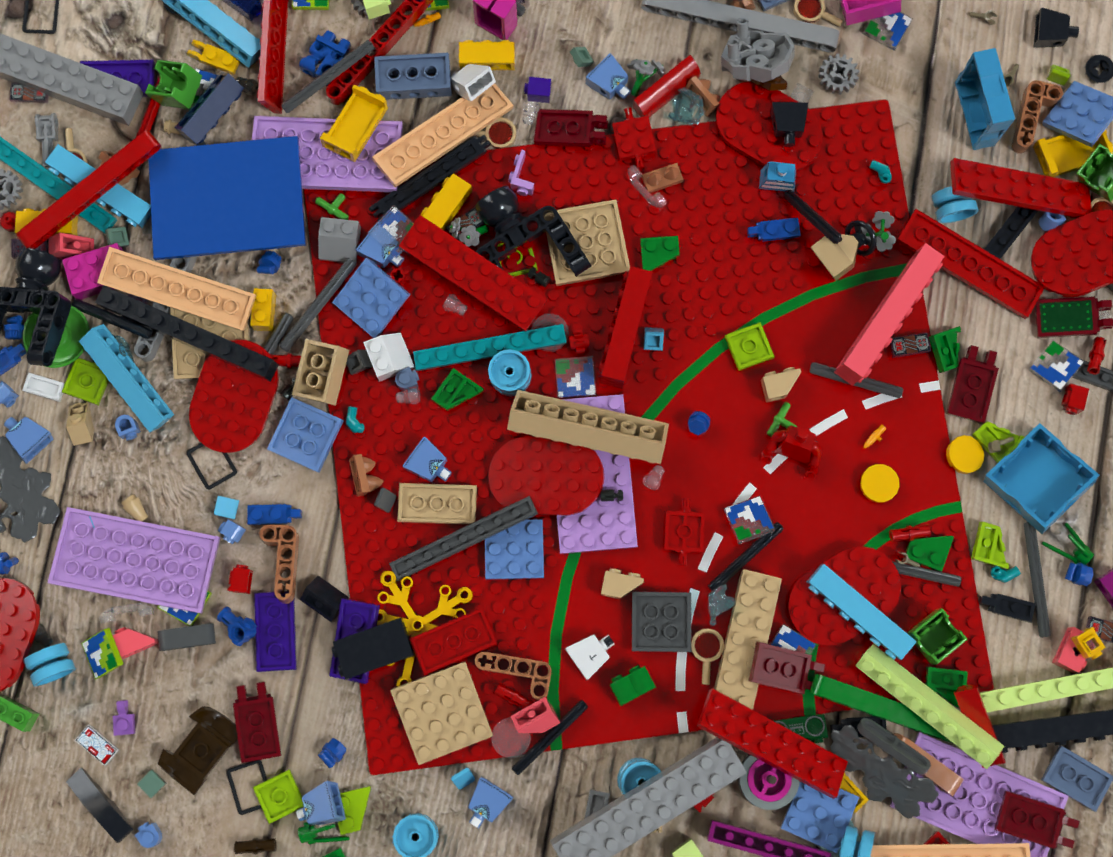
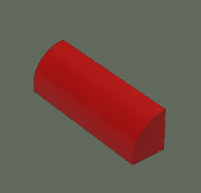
[633,55,701,117]
[954,684,1006,768]

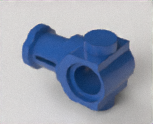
[217,607,258,646]

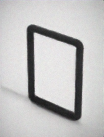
[22,0,59,34]
[187,443,237,490]
[227,760,267,815]

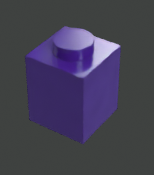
[524,77,551,103]

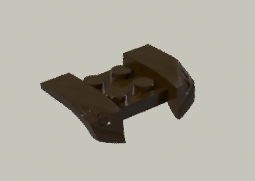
[158,706,238,795]

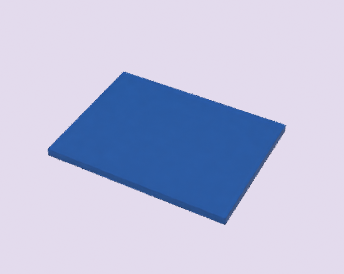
[148,136,306,260]

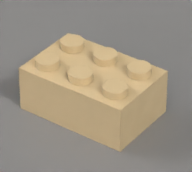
[292,339,349,406]

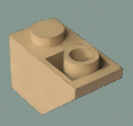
[761,367,801,403]
[66,402,94,446]
[600,568,644,599]

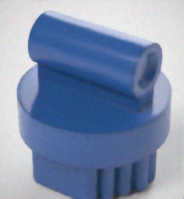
[257,251,282,274]
[4,315,24,340]
[688,411,710,435]
[0,552,19,574]
[1065,562,1094,586]
[318,738,346,768]

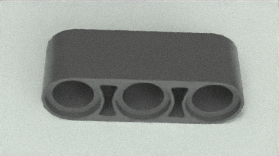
[157,624,216,651]

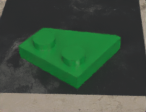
[640,236,680,271]
[929,326,961,373]
[431,368,484,411]
[905,536,954,572]
[925,667,968,709]

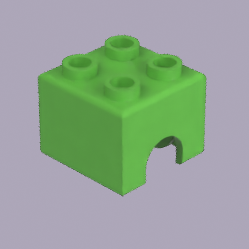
[145,60,202,109]
[1076,144,1113,202]
[907,608,968,665]

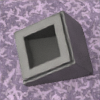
[346,350,372,375]
[374,488,397,513]

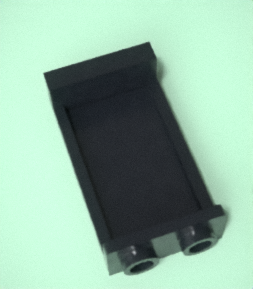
[331,618,415,680]

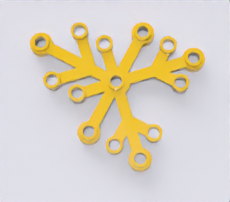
[377,571,473,687]

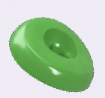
[23,306,90,368]

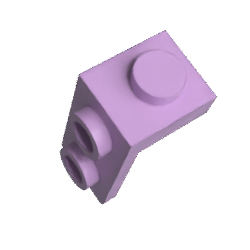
[508,150,534,196]

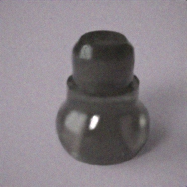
[235,77,259,96]
[33,623,53,648]

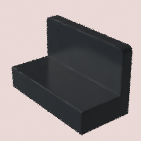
[300,576,349,622]

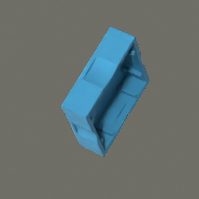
[955,48,1015,150]
[983,423,1100,534]

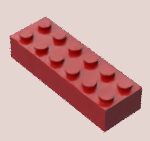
[598,266,653,389]

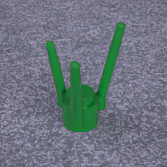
[1042,523,1094,564]
[298,822,350,845]

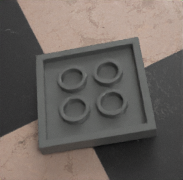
[632,592,691,652]

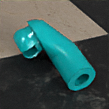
[869,160,892,184]
[346,407,365,433]
[991,566,1021,583]

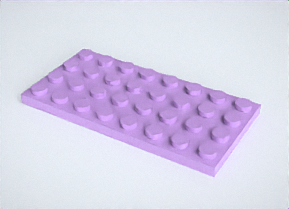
[252,116,403,192]
[557,394,638,554]
[48,507,220,614]
[890,732,1069,857]

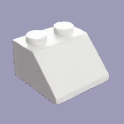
[363,333,415,382]

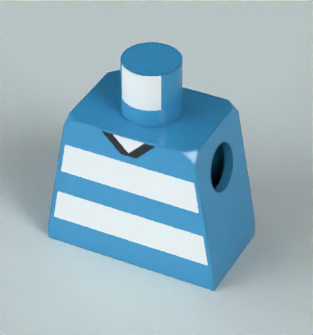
[759,162,796,192]

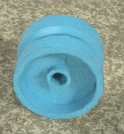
[931,186,979,223]
[488,349,532,396]
[23,643,76,687]
[617,758,661,795]
[393,813,439,857]
[839,825,875,857]

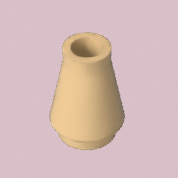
[121,494,148,522]

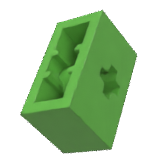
[0,696,40,732]

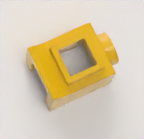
[1071,627,1106,660]

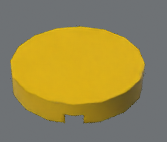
[946,435,984,474]
[860,464,899,503]

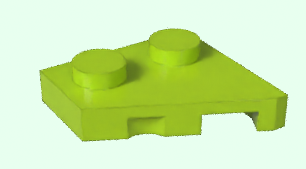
[972,421,1025,463]
[971,522,1009,569]
[338,786,371,835]

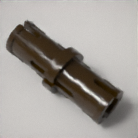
[234,838,277,855]

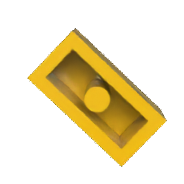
[250,288,276,332]

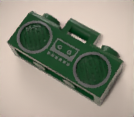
[774,714,828,743]

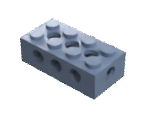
[374,53,452,100]

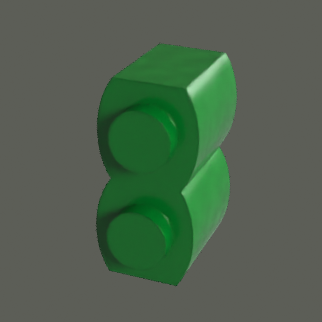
[609,665,656,706]

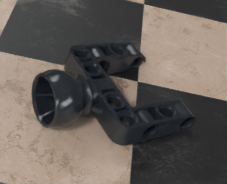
[475,186,592,276]
[0,248,71,367]

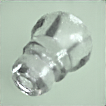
[522,101,540,125]
[443,294,467,315]
[396,386,421,405]
[643,465,665,490]

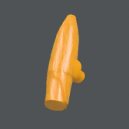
[414,12,441,27]
[863,424,886,449]

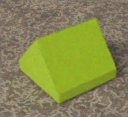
[1047,64,1070,86]

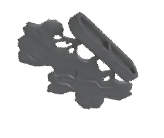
[0,436,60,542]
[830,718,939,818]

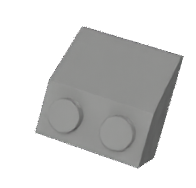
[318,217,361,263]

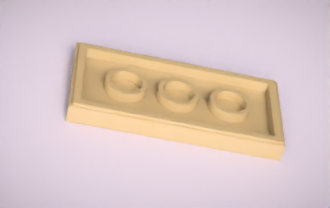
[397,483,477,525]

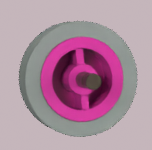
[738,754,800,810]

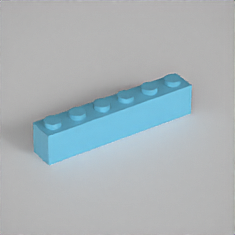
[162,0,261,68]
[45,144,151,228]
[79,324,174,432]
[806,564,917,660]

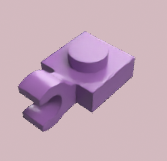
[113,700,136,736]

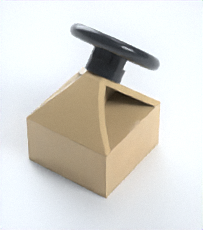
[811,220,877,281]

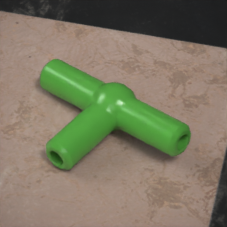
[315,193,349,220]
[767,402,797,437]

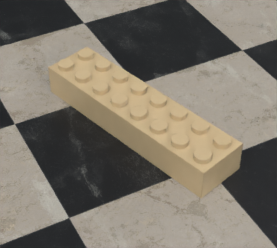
[507,390,669,464]
[714,569,782,710]

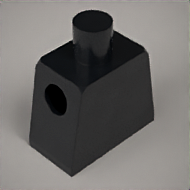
[1033,7,1079,48]
[770,102,808,147]

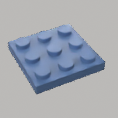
[1043,81,1113,147]
[332,258,411,338]
[267,397,344,473]
[485,519,544,580]
[780,782,859,853]

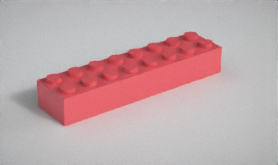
[834,243,944,386]

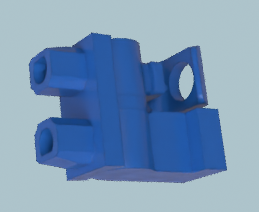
[299,30,351,86]

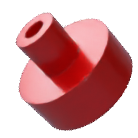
[0,212,16,232]

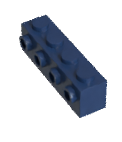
[175,71,244,145]

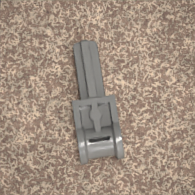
[35,113,58,167]

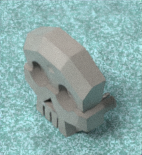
[721,18,794,83]

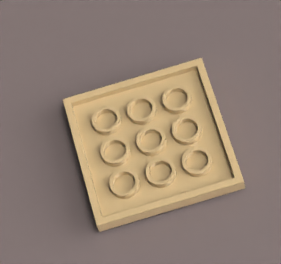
[544,199,630,286]
[170,307,250,379]
[390,661,493,765]

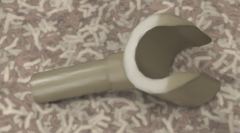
[970,10,997,25]
[1004,64,1019,87]
[988,437,1014,453]
[895,552,920,567]

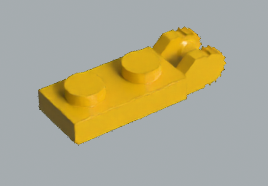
[187,40,240,75]

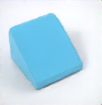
[644,327,664,351]
[214,496,239,520]
[451,767,476,790]

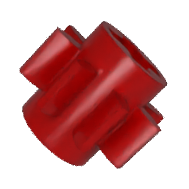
[387,266,410,289]
[568,329,590,354]

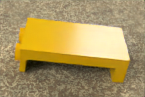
[320,85,388,162]
[1033,129,1113,177]

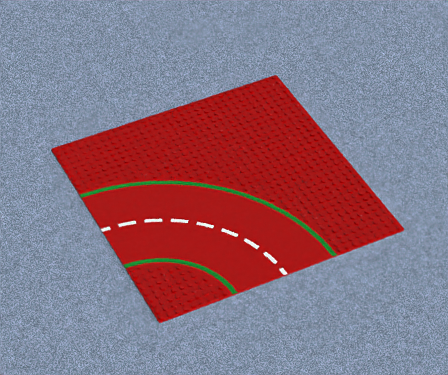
[304,99,994,775]

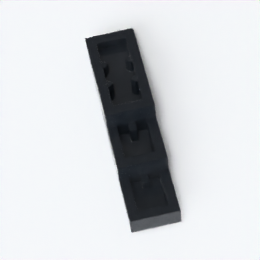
[66,768,133,843]

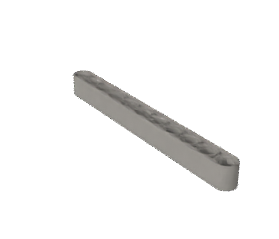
[641,0,840,52]

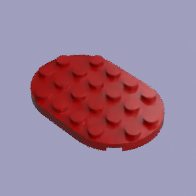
[716,81,823,171]
[1031,210,1113,297]
[189,340,279,453]
[489,437,604,516]
[788,547,901,646]
[0,578,40,692]

